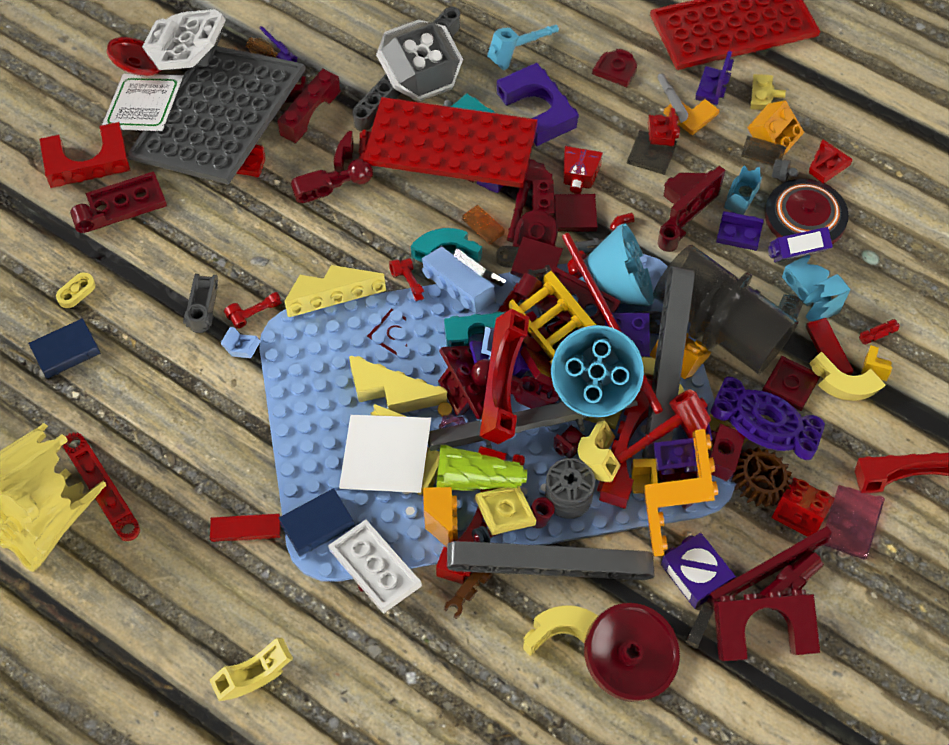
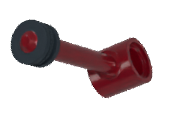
[472,497,555,543]

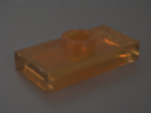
[462,205,505,245]

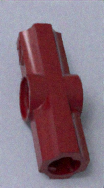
[759,550,824,610]

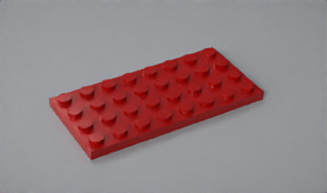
[650,0,820,70]
[363,97,538,188]

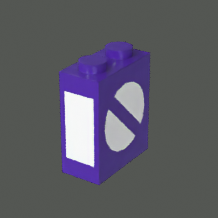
[768,227,833,263]
[661,532,736,609]

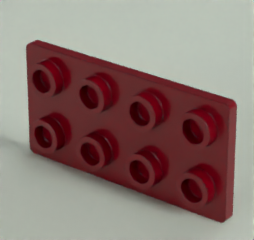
[438,345,486,420]

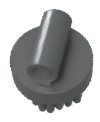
[772,159,799,182]

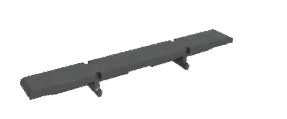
[428,399,638,451]

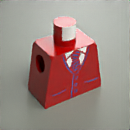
[563,146,603,194]

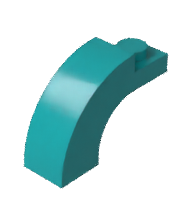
[411,228,482,264]

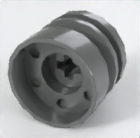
[545,458,595,519]

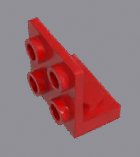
[772,477,835,537]

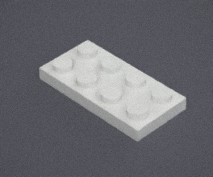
[328,520,422,614]

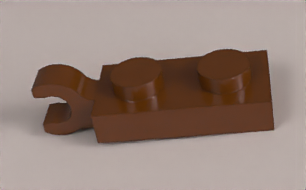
[444,572,492,619]

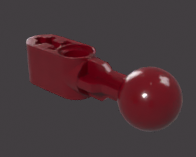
[291,159,373,203]
[471,359,559,409]

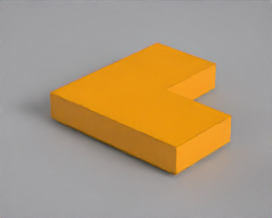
[663,99,720,136]

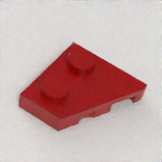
[809,139,852,183]

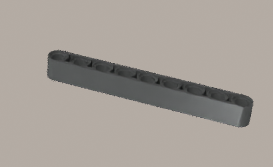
[353,7,460,131]
[642,266,695,459]
[447,541,654,580]

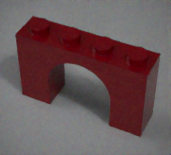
[713,589,820,661]

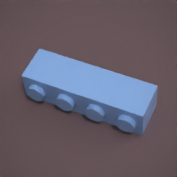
[422,247,496,314]

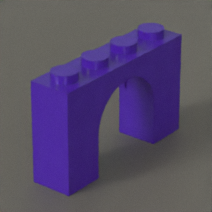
[497,63,579,146]

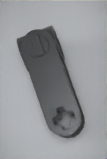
[183,273,218,333]

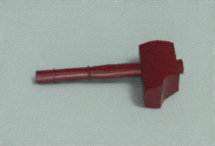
[507,159,553,242]

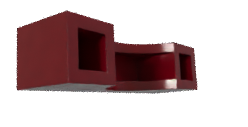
[277,68,341,144]

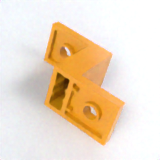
[643,429,718,556]

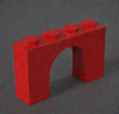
[39,122,131,188]

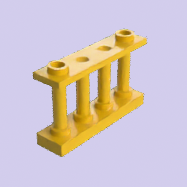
[509,271,596,365]

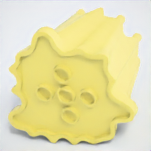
[0,423,106,572]

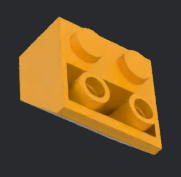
[747,101,804,157]
[650,333,712,379]
[423,487,458,547]

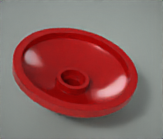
[106,37,162,76]

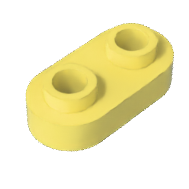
[56,273,95,308]

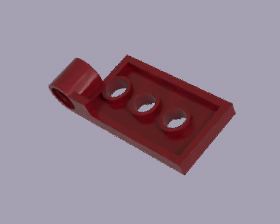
[658,165,725,252]
[70,171,167,233]
[513,266,621,329]

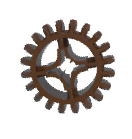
[731,447,793,508]

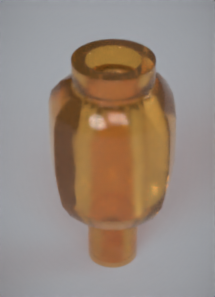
[246,37,278,58]

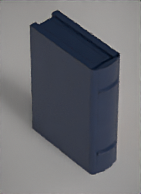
[28,318,101,379]
[279,488,355,557]

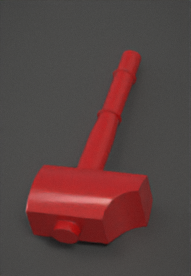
[615,389,711,464]

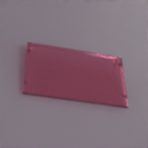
[824,485,885,559]

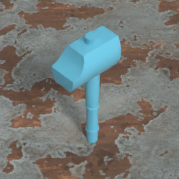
[487,25,559,71]

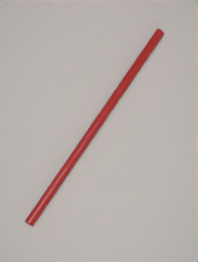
[562,233,663,414]

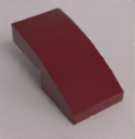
[333,131,354,172]

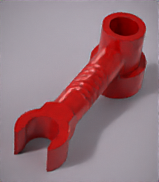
[389,258,424,301]
[224,292,282,329]

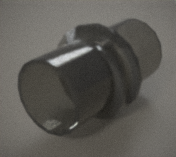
[653,245,799,374]

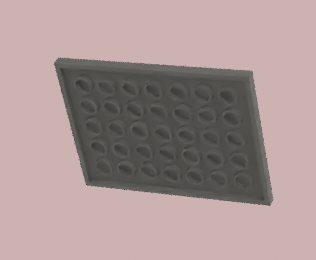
[127,46,306,184]

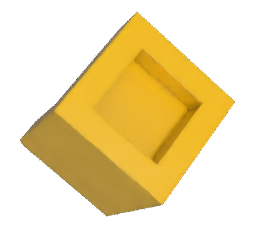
[861,345,892,381]
[631,459,658,494]

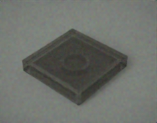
[627,130,677,175]
[453,248,507,287]

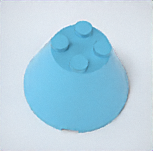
[580,223,654,306]
[551,325,644,417]

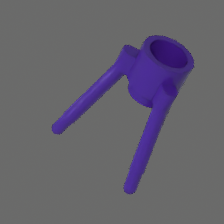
[260,26,297,62]

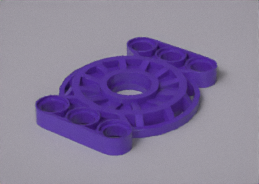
[710,376,825,460]

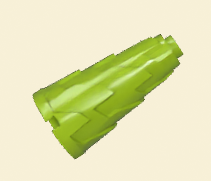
[436,445,527,491]

